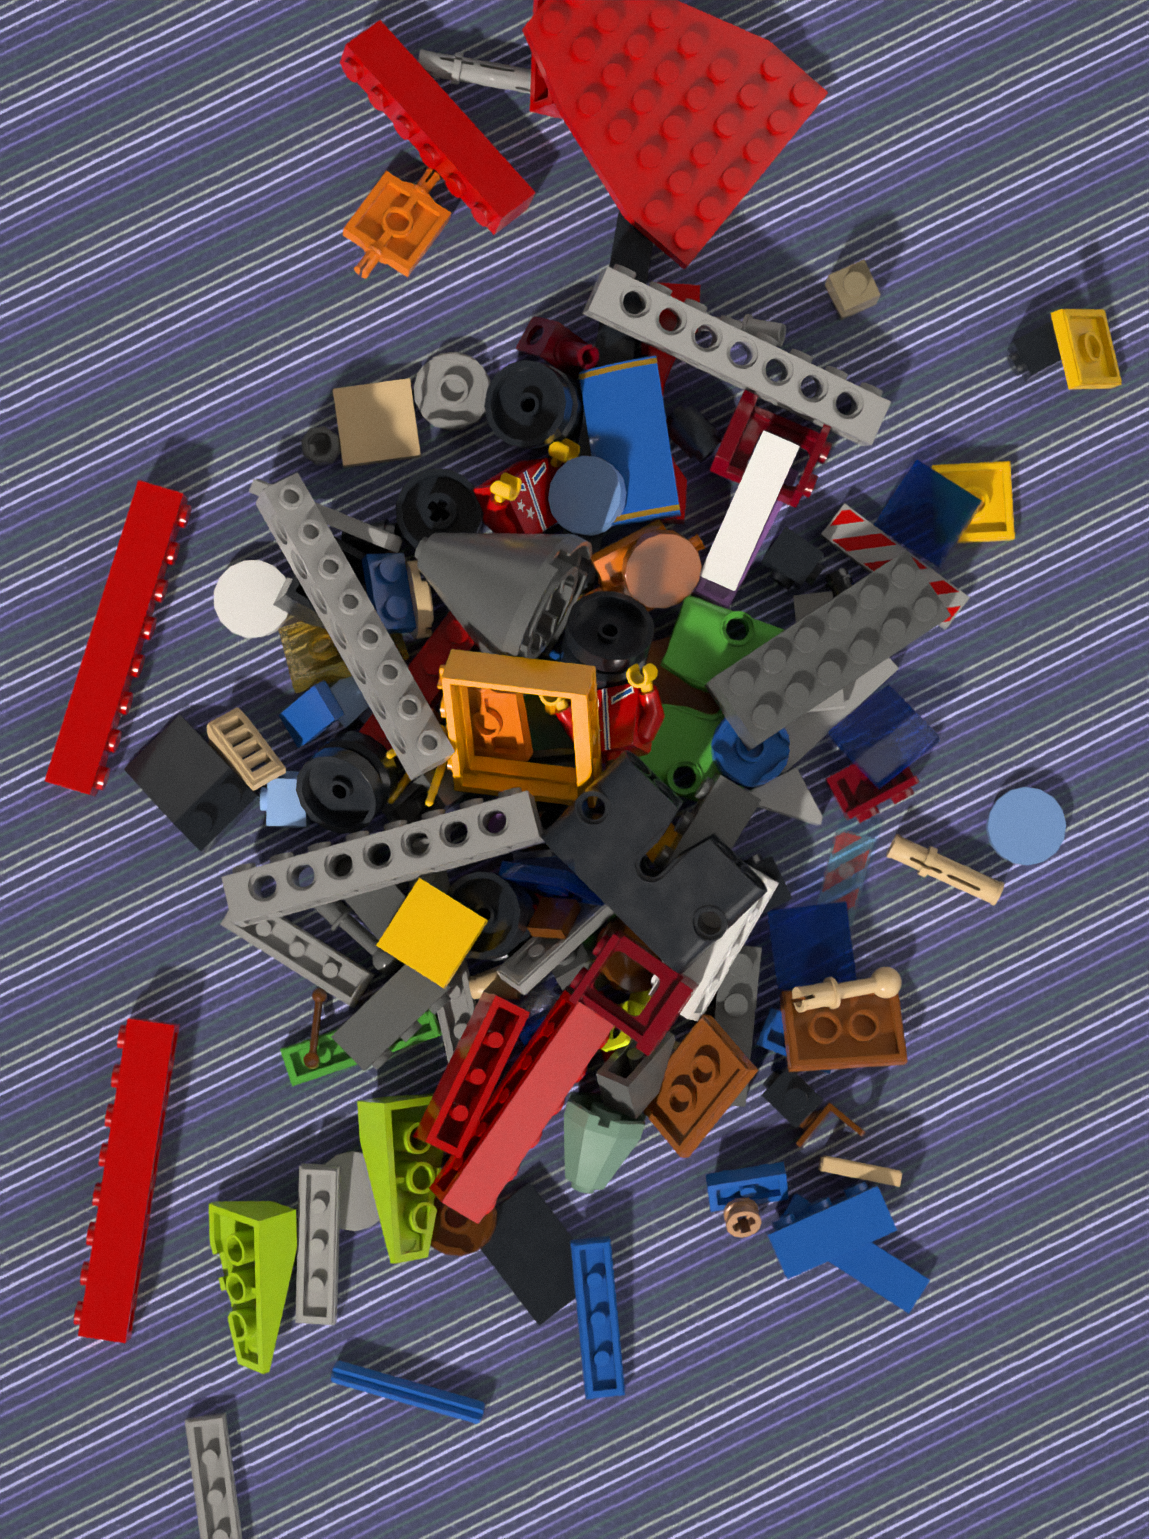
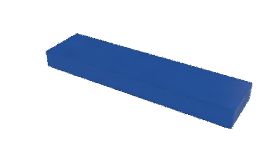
[780,1192,930,1314]
[570,1236,625,1400]

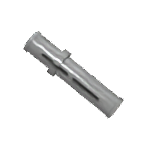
[418,49,531,94]

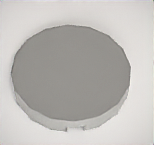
[414,352,490,431]
[324,1151,380,1231]

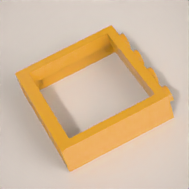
[437,649,602,808]

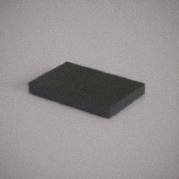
[481,1181,575,1326]

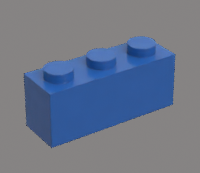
[765,1180,897,1280]

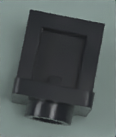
[762,1068,824,1129]

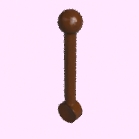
[303,988,327,1069]

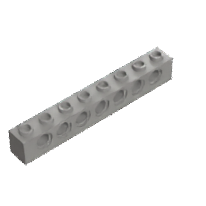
[582,264,891,446]
[255,473,455,780]
[221,787,545,927]

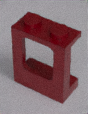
[710,390,833,508]
[569,929,699,1056]

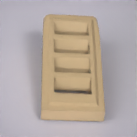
[207,708,286,791]

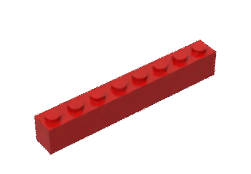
[44,480,192,797]
[74,1017,180,1343]

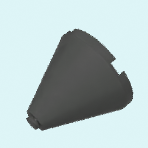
[414,533,592,659]

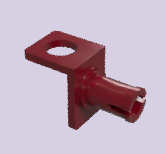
[516,316,599,380]

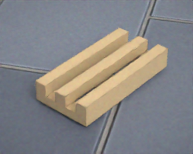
[818,1155,903,1187]

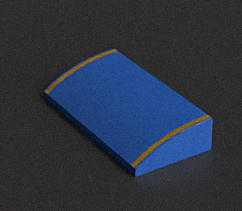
[579,356,681,527]

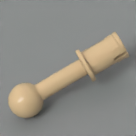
[792,967,902,1012]

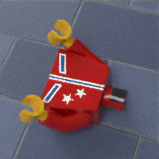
[473,438,580,534]
[539,663,665,769]

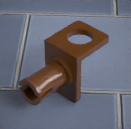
[796,1102,866,1149]

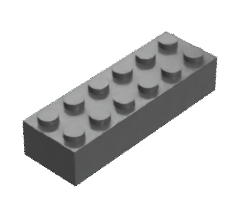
[704,550,951,751]

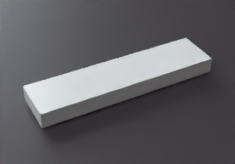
[700,430,800,591]

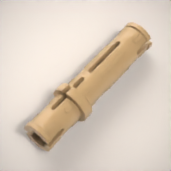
[886,834,1004,906]

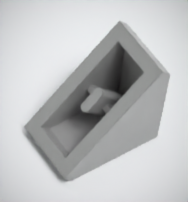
[749,767,823,826]

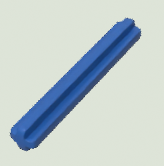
[331,1361,485,1424]

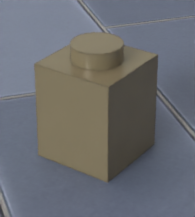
[825,259,881,320]

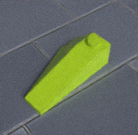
[357,1094,444,1264]

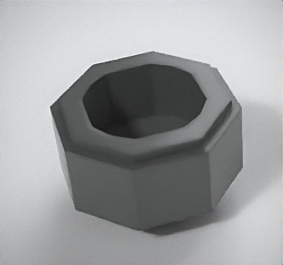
[301,426,341,466]

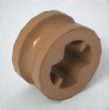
[723,1198,762,1238]

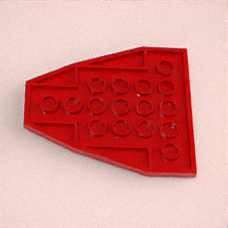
[522,0,828,269]

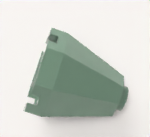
[564,1092,646,1194]

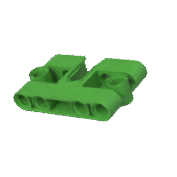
[639,595,785,802]

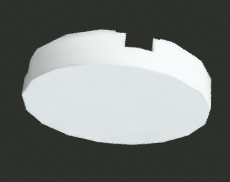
[214,560,289,638]

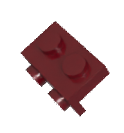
[825,742,920,823]

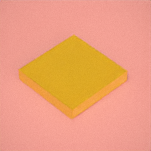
[1051,309,1122,390]
[931,461,1015,544]
[376,878,488,989]

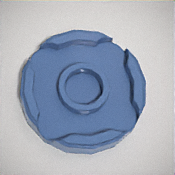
[548,455,627,536]
[986,787,1066,866]

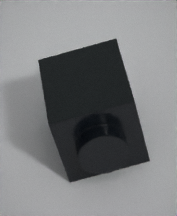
[1007,321,1062,383]

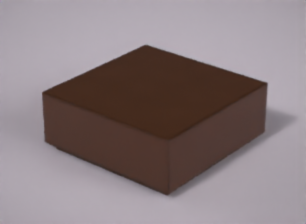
[527,897,581,939]

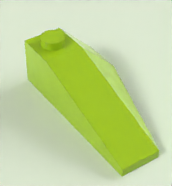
[208,1201,298,1374]

